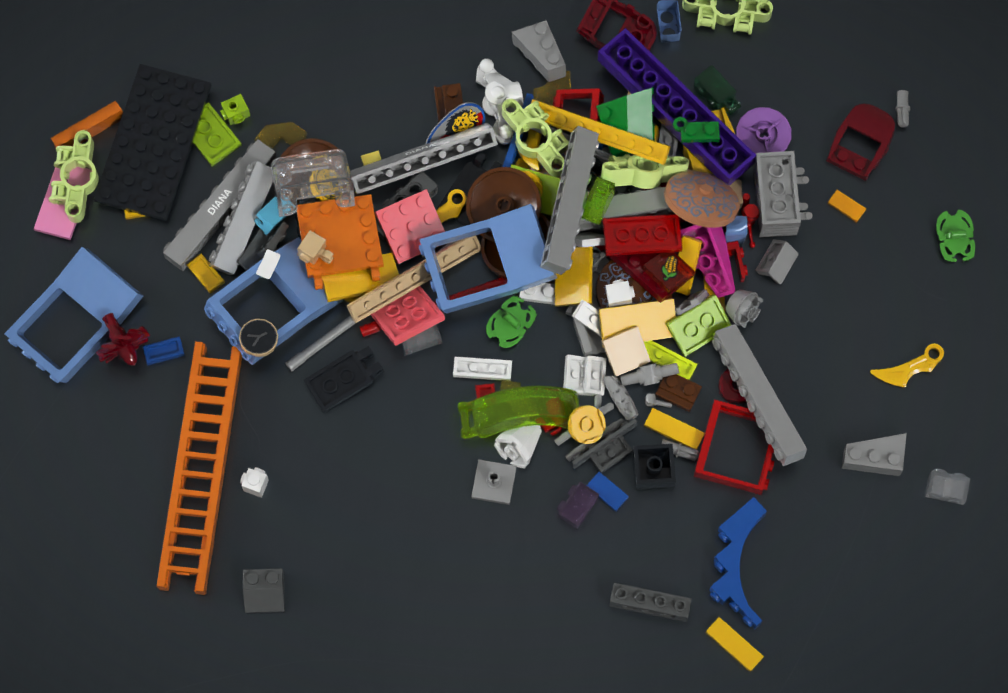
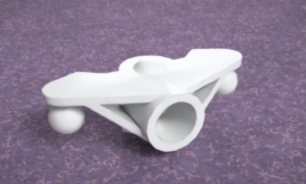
[476,58,523,145]

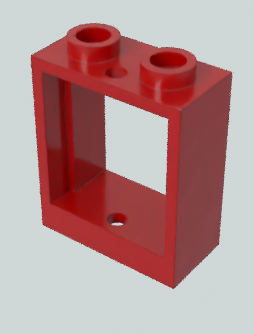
[553,88,604,131]

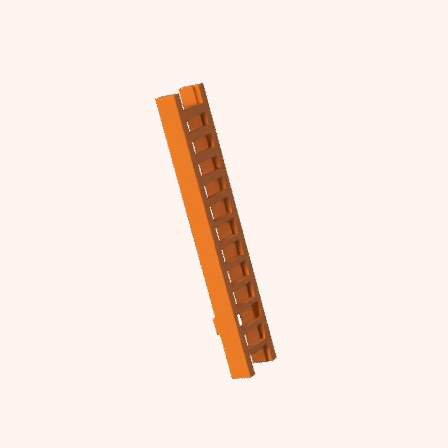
[157,341,242,595]

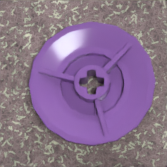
[736,107,791,154]

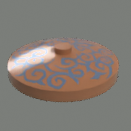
[664,171,740,228]

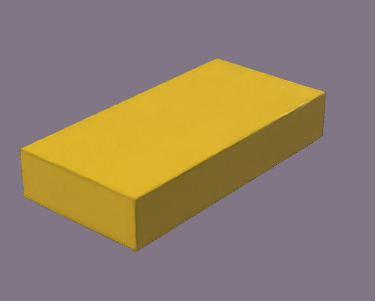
[187,253,225,294]

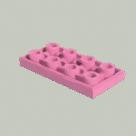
[34,167,92,240]

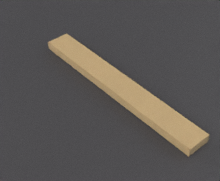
[346,235,481,323]

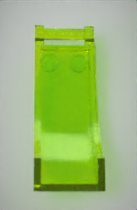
[458,386,579,439]

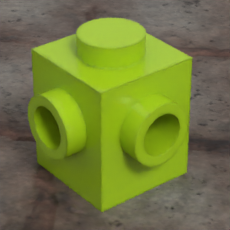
[220,94,250,125]

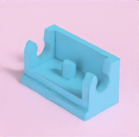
[254,191,296,236]

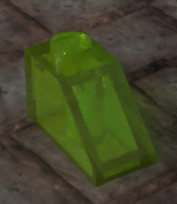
[582,177,615,225]

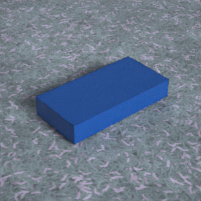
[143,336,185,365]
[586,472,629,512]

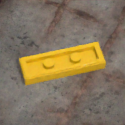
[676,235,702,295]
[644,408,705,450]
[706,617,764,672]

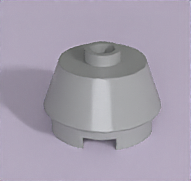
[726,289,763,328]

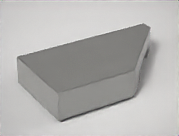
[675,289,709,316]

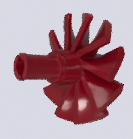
[96,313,150,366]

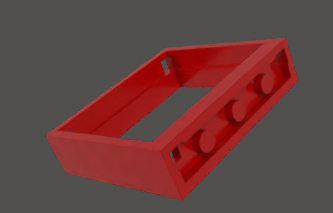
[693,399,775,495]

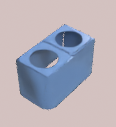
[657,0,682,43]
[725,216,748,246]

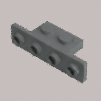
[237,215,290,270]
[572,419,638,473]

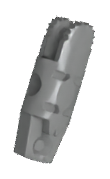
[604,376,639,421]

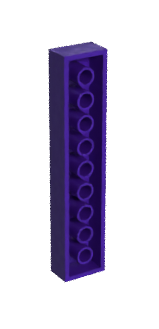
[597,28,757,186]

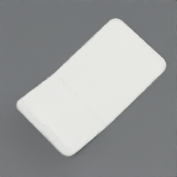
[256,249,280,279]

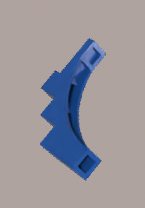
[709,497,767,629]

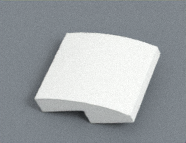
[563,354,607,396]

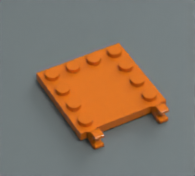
[296,194,384,290]

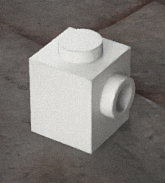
[605,279,635,307]
[240,468,269,498]

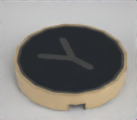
[239,319,278,357]

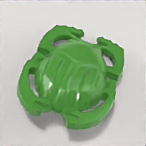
[936,210,975,262]
[486,295,537,348]

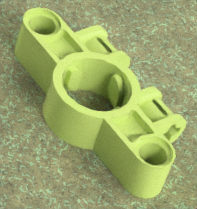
[682,0,773,35]
[502,99,569,178]
[49,130,99,223]
[600,154,689,189]

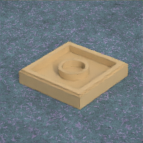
[601,326,651,376]

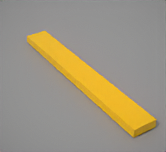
[531,99,671,165]

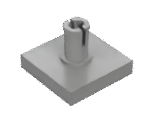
[471,459,517,505]

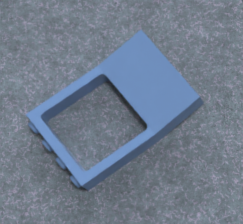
[419,204,557,314]
[204,237,344,365]
[4,247,144,383]

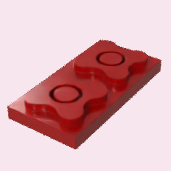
[602,214,683,256]

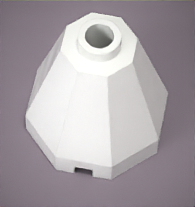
[494,419,542,469]

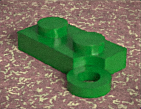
[673,117,720,143]

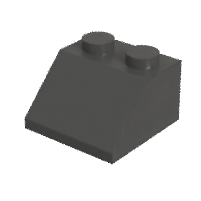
[243,568,285,613]

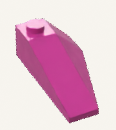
[681,224,736,298]

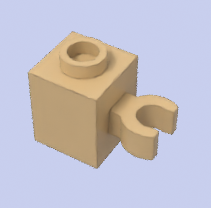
[297,230,334,265]

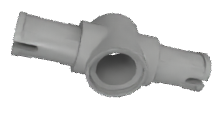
[620,363,679,386]

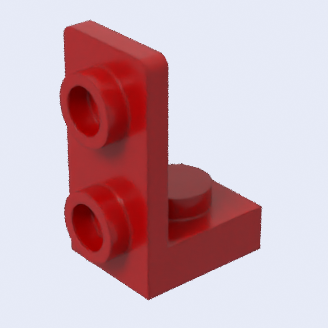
[727,241,748,283]

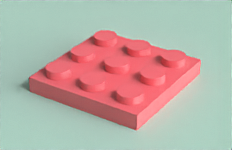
[374,189,445,264]
[371,286,445,346]

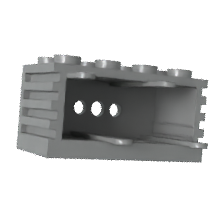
[753,151,813,237]

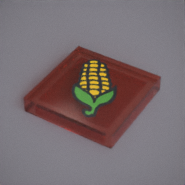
[642,252,696,294]

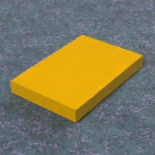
[555,247,593,307]

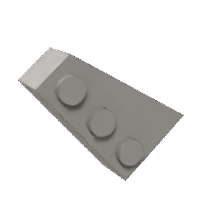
[512,21,566,82]
[842,433,907,476]

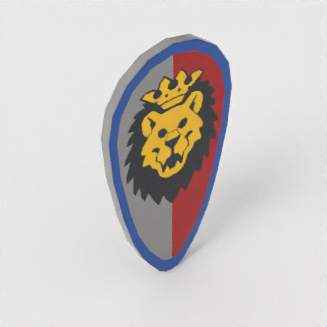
[426,102,486,144]

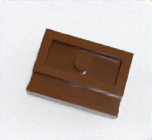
[434,83,463,123]
[655,374,702,412]

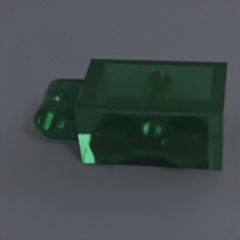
[694,65,741,115]

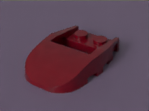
[576,0,657,50]
[826,104,895,181]

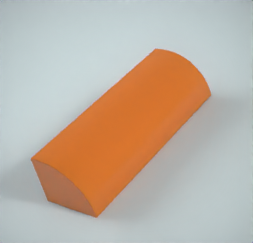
[50,101,123,147]

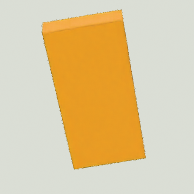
[827,190,866,223]

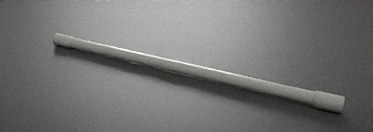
[285,241,456,372]

